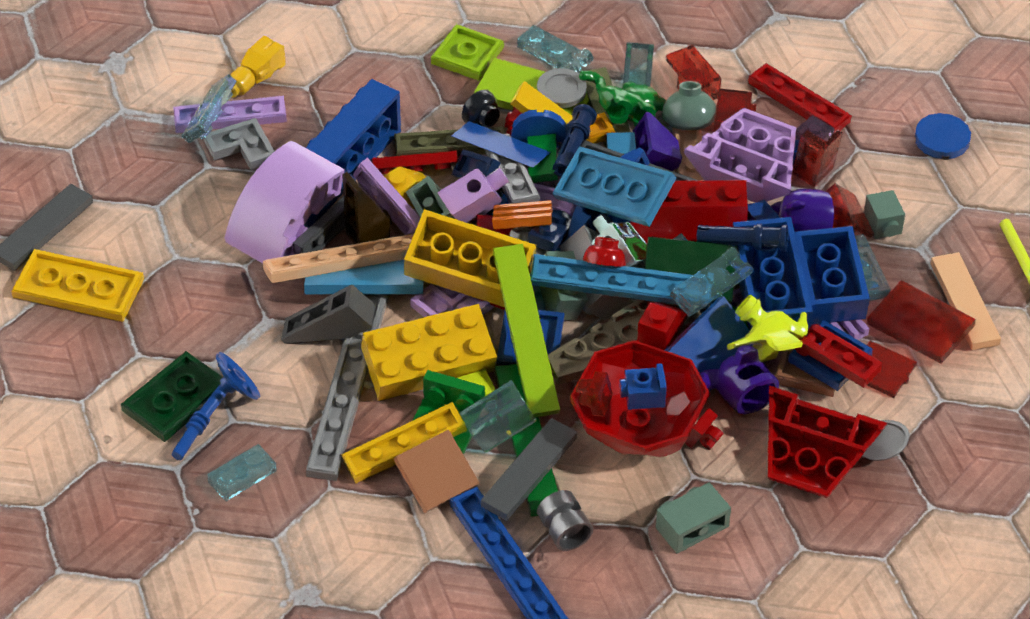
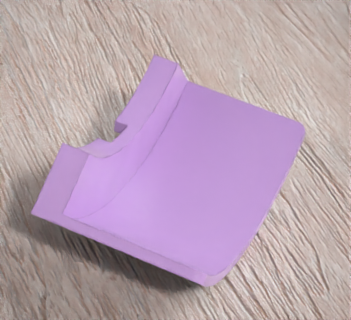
[225,141,345,263]

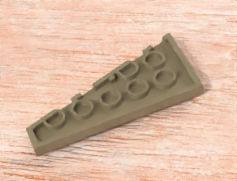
[548,299,712,385]

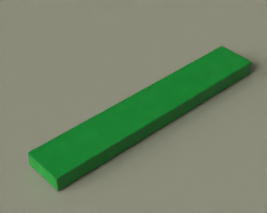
[495,364,558,517]

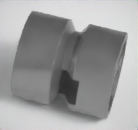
[537,490,593,551]

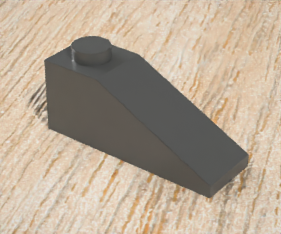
[281,284,375,343]

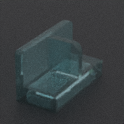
[460,380,536,453]

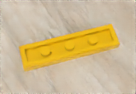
[341,402,467,484]

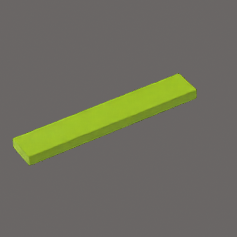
[493,244,560,418]

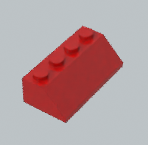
[629,180,748,243]

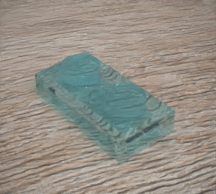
[207,444,277,501]

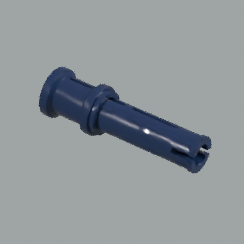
[552,104,597,177]
[697,224,789,252]

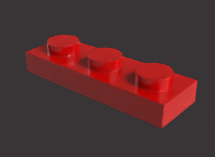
[371,151,458,174]

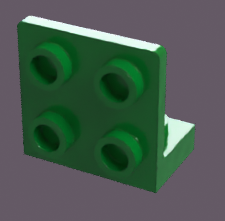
[412,370,485,454]

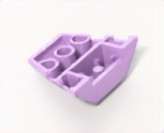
[684,108,796,202]

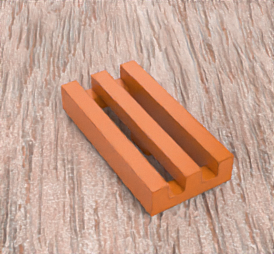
[492,200,552,230]

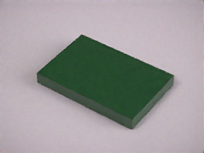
[645,237,737,305]
[121,351,223,442]

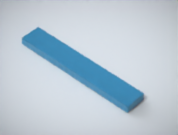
[530,254,712,308]

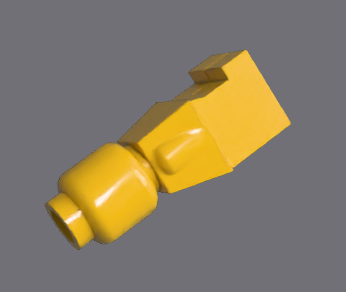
[224,36,286,98]

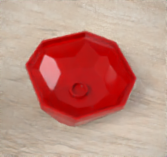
[570,340,709,457]

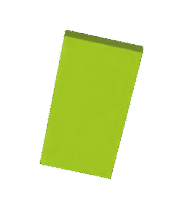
[474,57,589,115]

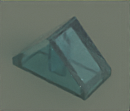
[623,42,654,87]

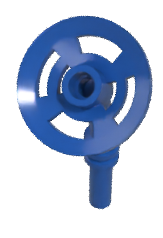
[171,352,260,460]

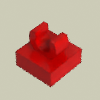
[685,408,723,450]

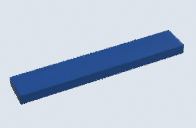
[450,487,568,619]

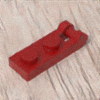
[795,324,883,388]

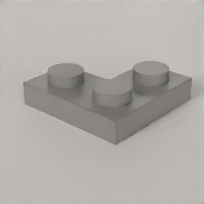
[203,118,275,170]

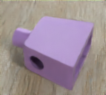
[438,167,509,224]

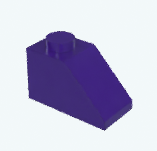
[632,112,682,171]

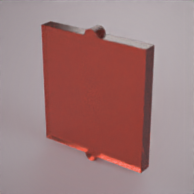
[867,340,917,398]

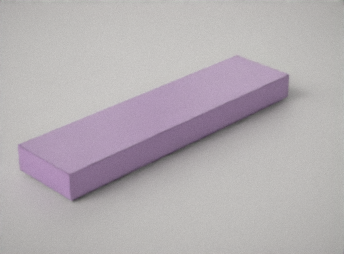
[173,96,287,133]

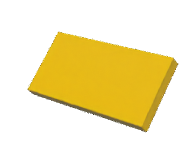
[11,249,144,322]

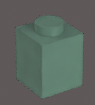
[863,190,905,239]

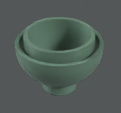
[662,81,718,130]

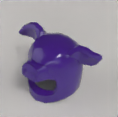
[771,189,834,232]
[700,345,779,415]

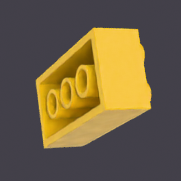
[404,209,536,307]
[361,304,497,401]

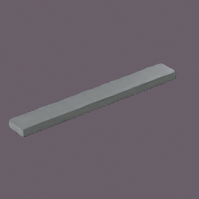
[306,294,389,481]

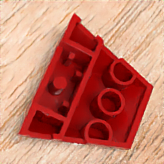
[768,385,887,498]

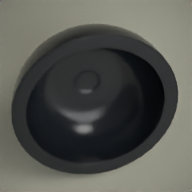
[462,89,500,128]

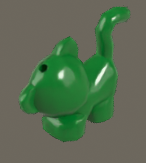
[579,71,667,126]

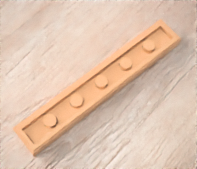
[263,234,414,283]

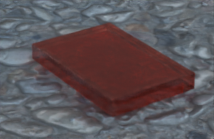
[867,280,976,364]

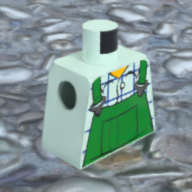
[592,213,647,269]

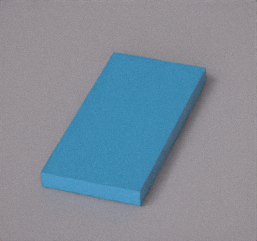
[552,146,676,227]
[304,260,424,295]

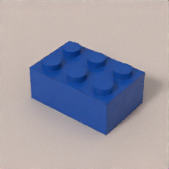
[795,226,870,324]

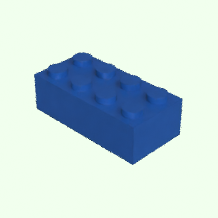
[732,217,813,330]

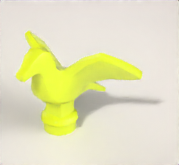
[727,295,808,362]

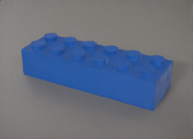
[304,79,401,228]

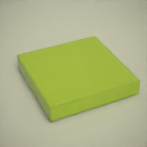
[431,24,504,81]

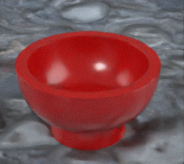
[583,237,626,267]

